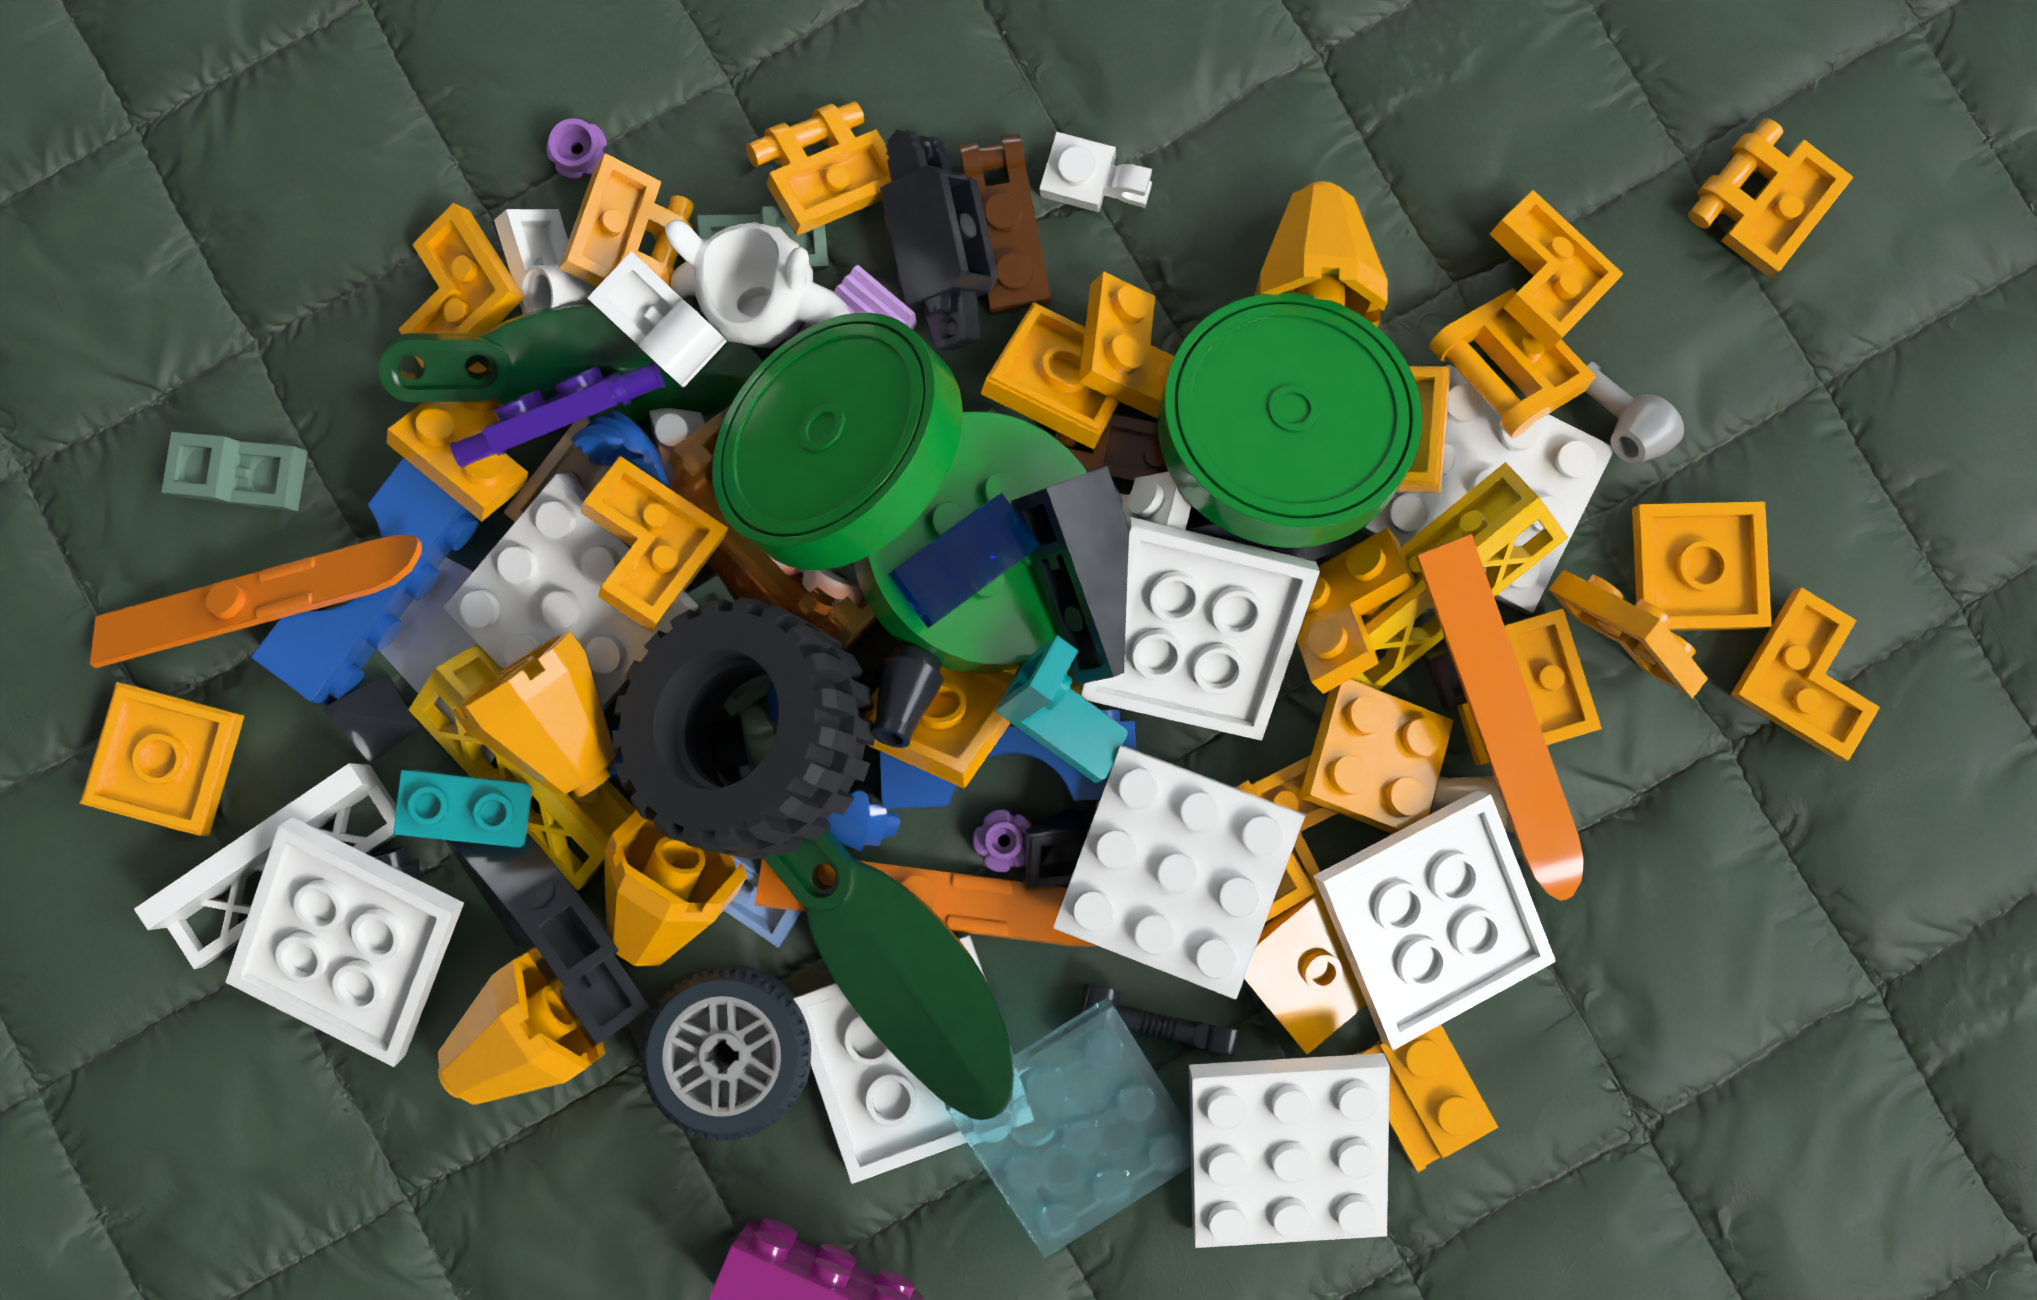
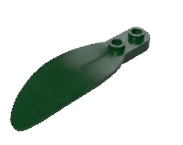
[378,303,763,423]
[764,829,1014,1121]

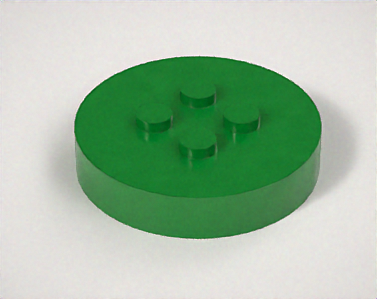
[1158,293,1422,548]
[712,312,963,570]
[853,412,1087,674]

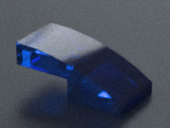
[888,492,1041,628]

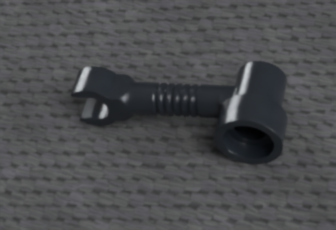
[1065,984,1240,1056]

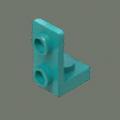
[995,635,1128,783]
[393,770,533,847]

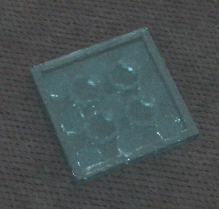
[944,997,1191,1258]

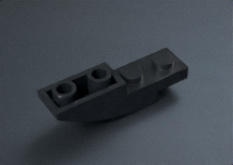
[445,833,650,1048]

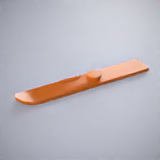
[90,534,422,668]
[1415,534,1584,901]
[755,859,1097,946]

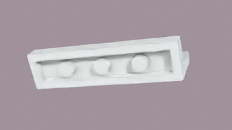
[134,763,397,969]

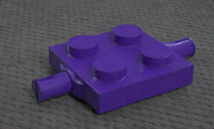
[450,361,666,468]

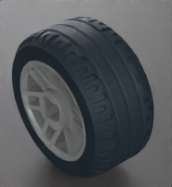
[639,965,812,1141]

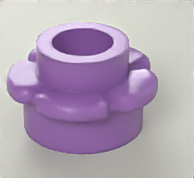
[546,118,607,179]
[973,809,1032,872]

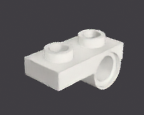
[494,209,597,315]
[588,251,727,387]

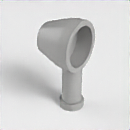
[1585,362,1684,464]
[649,408,709,471]

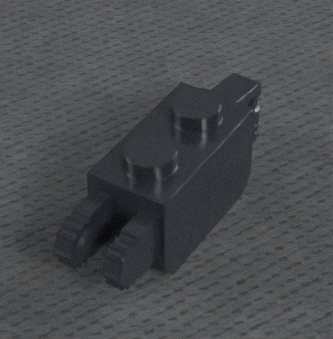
[880,129,998,350]

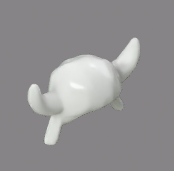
[665,220,851,348]

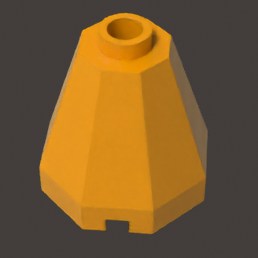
[1254,181,1388,328]
[451,631,616,797]
[604,810,747,966]
[438,952,605,1105]

